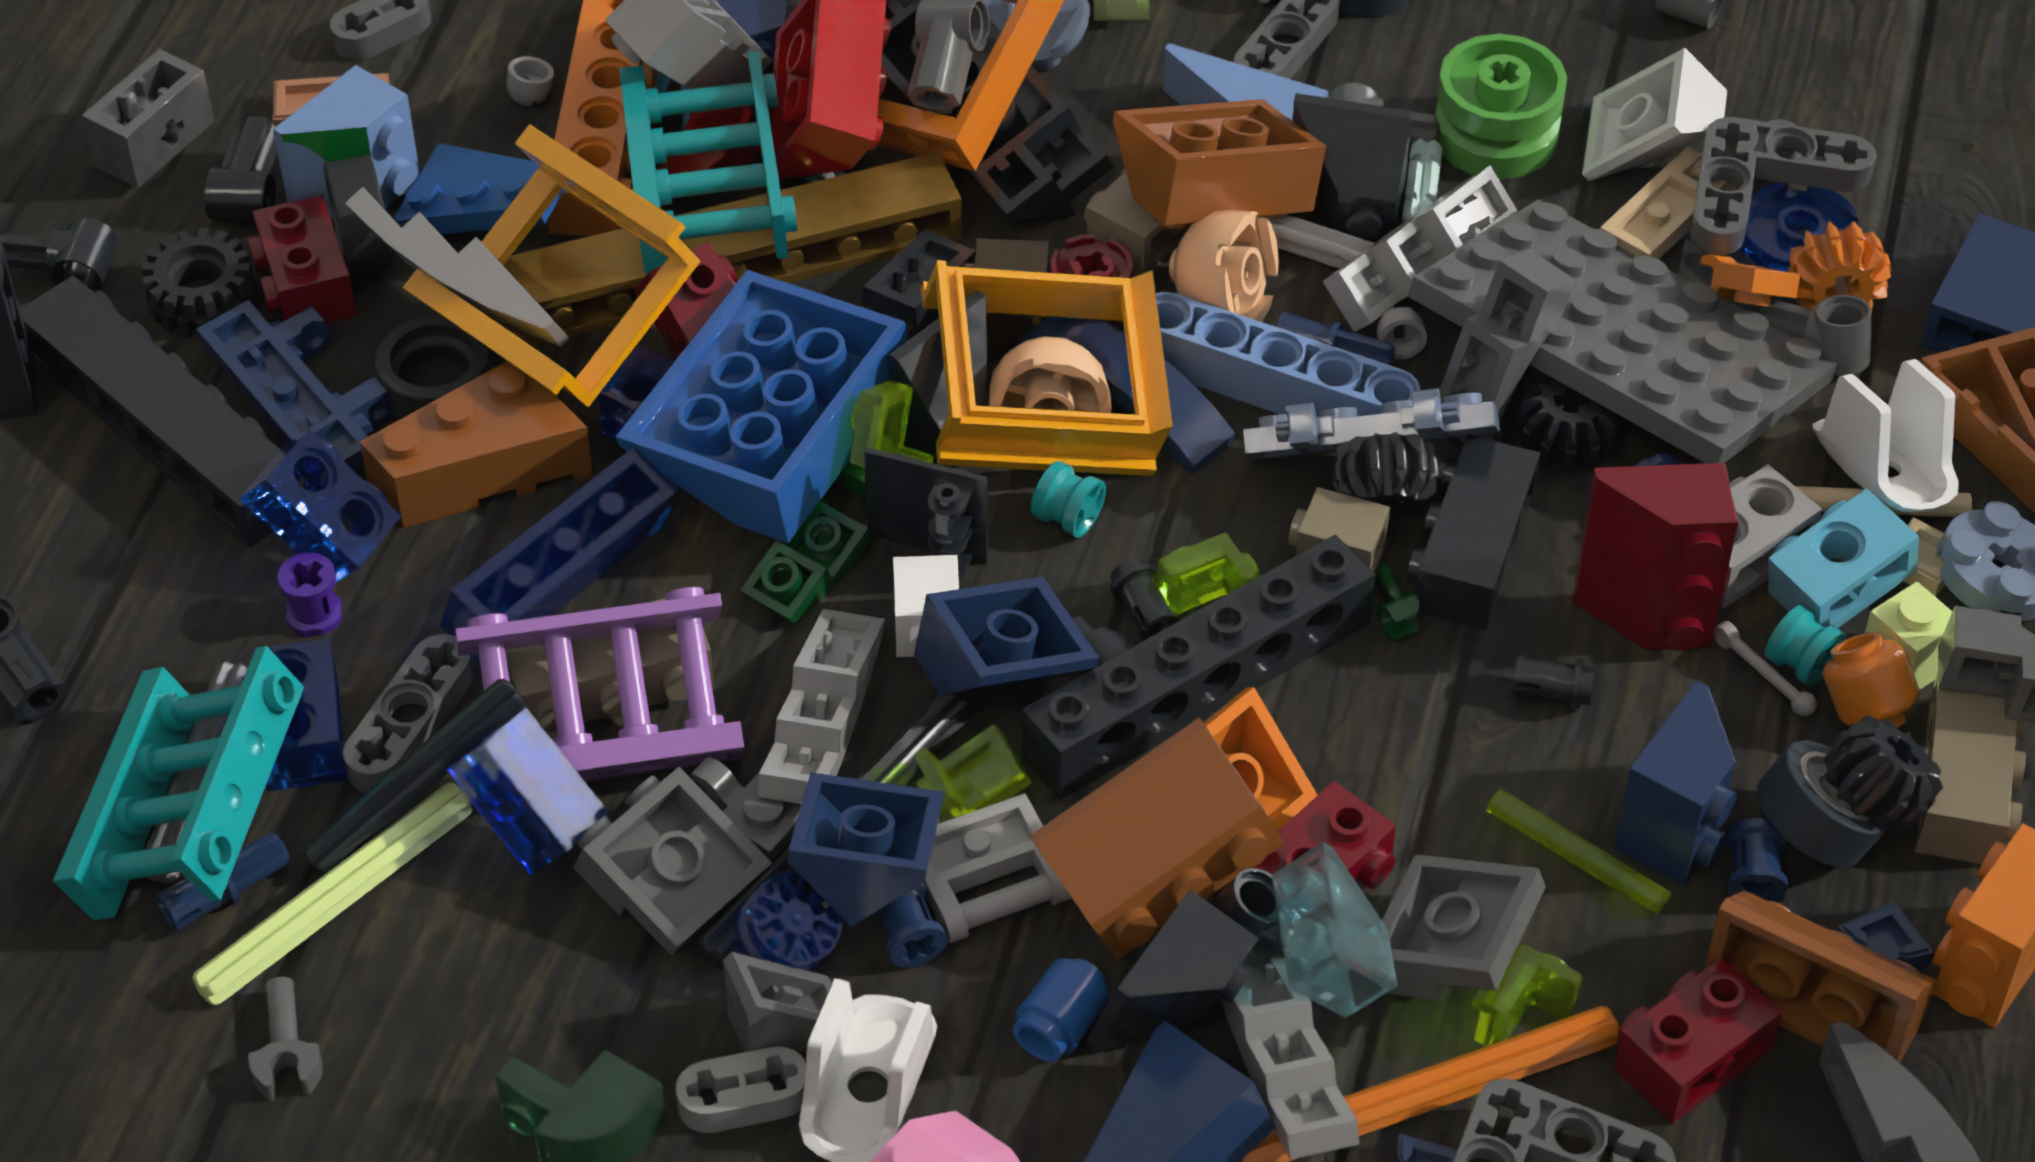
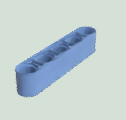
[1156,292,1420,417]

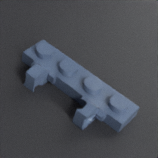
[1243,388,1500,460]

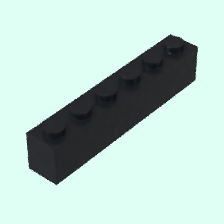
[20,276,309,548]

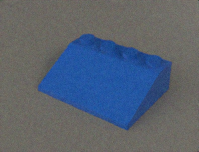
[616,270,908,543]

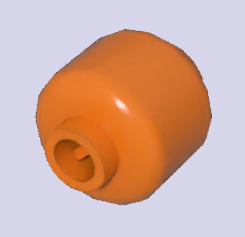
[1822,632,1920,728]

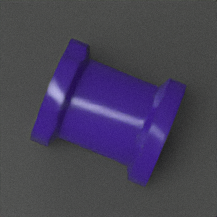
[277,553,342,637]

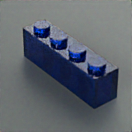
[440,447,678,665]

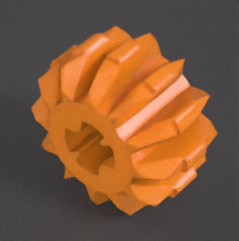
[1787,221,1892,314]

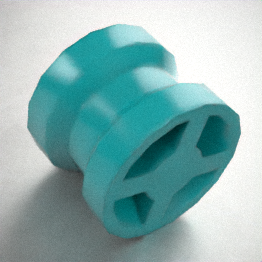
[1031,461,1106,538]
[1764,605,1846,687]

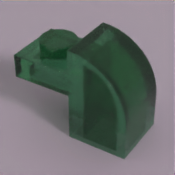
[496,1050,666,1162]

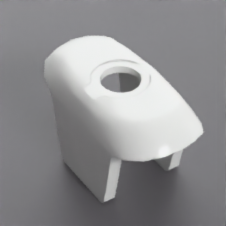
[1813,359,1959,513]
[799,978,937,1162]

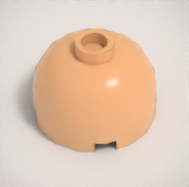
[1169,210,1279,322]
[987,336,1112,413]

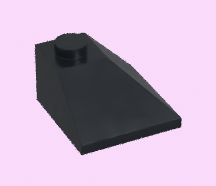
[1292,93,1413,242]
[889,290,987,468]
[1081,890,1259,1054]

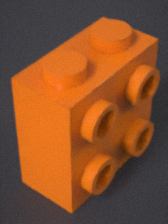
[1932,823,2035,1028]

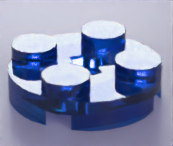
[1739,182,1859,272]

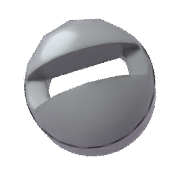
[506,57,554,106]
[1376,307,1427,359]

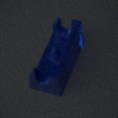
[446,708,609,875]

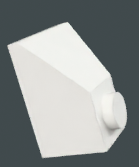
[1582,48,1727,182]

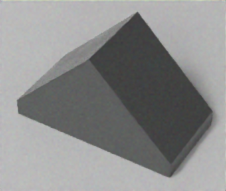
[723,952,832,1054]

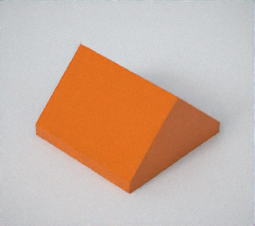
[1204,687,1317,831]

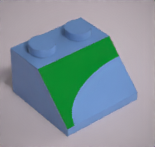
[273,65,420,216]

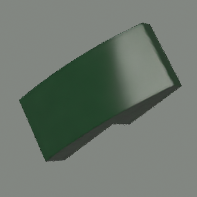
[740,501,874,624]

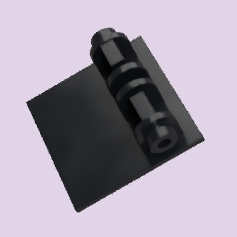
[864,447,988,580]

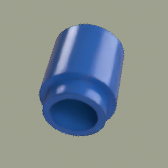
[1013,958,1110,1062]

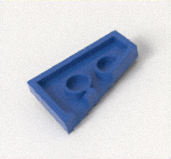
[393,143,564,235]

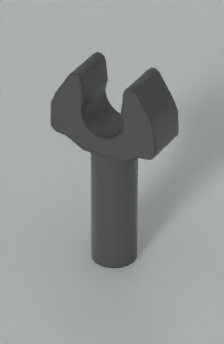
[248,977,323,1101]

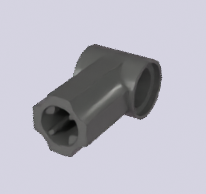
[907,0,990,114]

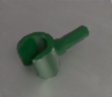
[1376,564,1419,641]

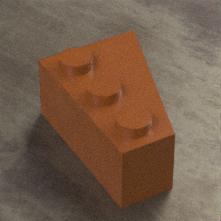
[1921,327,2035,513]
[360,361,593,528]

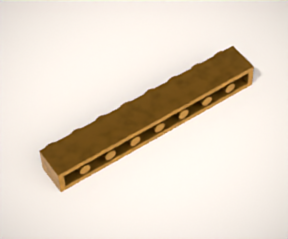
[495,152,962,347]

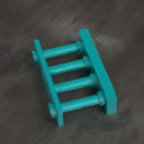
[619,51,797,275]
[53,646,304,921]

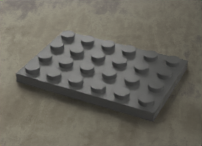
[1408,199,1838,463]

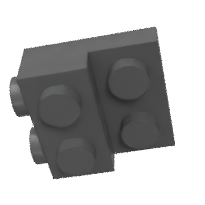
[573,767,772,956]
[1364,854,1546,1001]

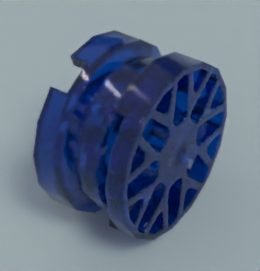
[734,871,843,971]

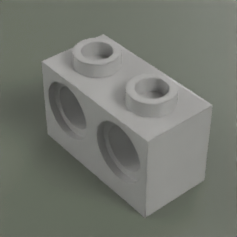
[1720,464,1822,609]

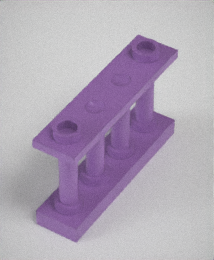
[456,587,744,797]

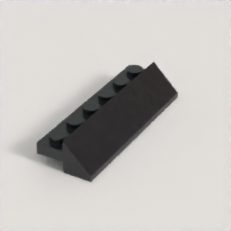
[881,0,1114,220]

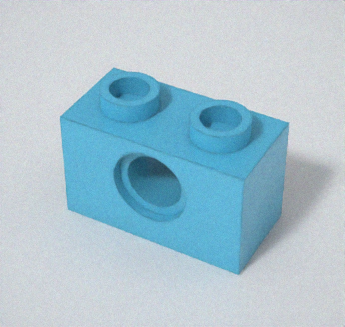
[1768,488,1919,628]

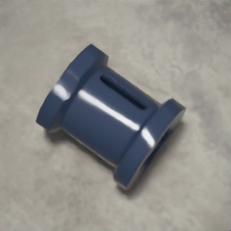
[1726,818,1788,903]
[873,882,948,968]

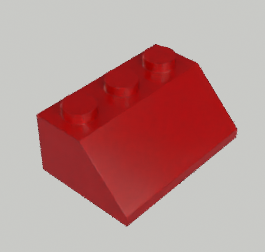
[769,0,891,180]

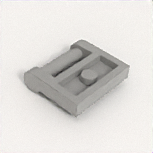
[925,793,1072,944]

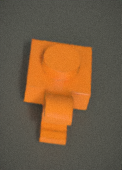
[1700,254,1801,306]

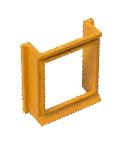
[403,124,701,407]
[921,260,1173,476]

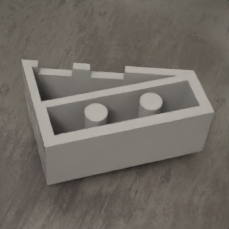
[605,0,772,89]

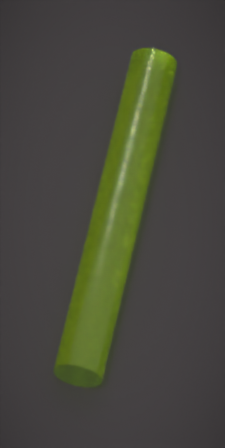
[1487,789,1670,915]

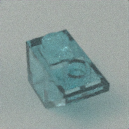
[1272,842,1398,1018]

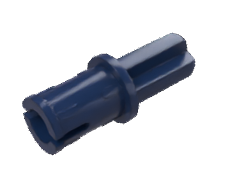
[1276,311,1395,366]
[155,833,290,933]

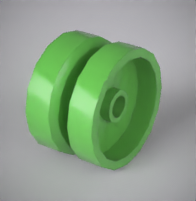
[1435,33,1567,180]

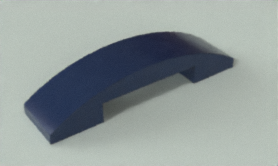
[1016,316,1235,474]

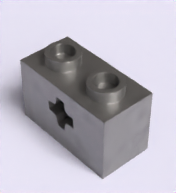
[82,49,214,188]

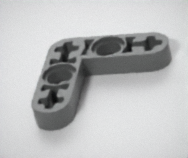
[1690,117,1877,255]
[1454,1078,1676,1162]

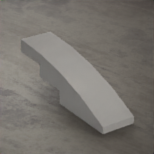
[1323,166,1518,332]
[345,187,570,347]
[757,609,885,804]
[1219,948,1359,1159]

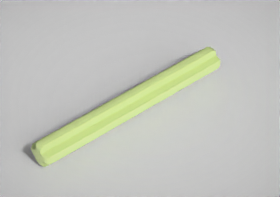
[192,782,472,1006]

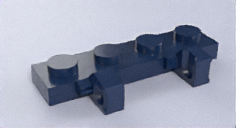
[196,300,393,489]

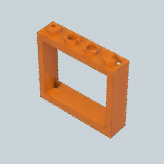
[877,0,1065,171]

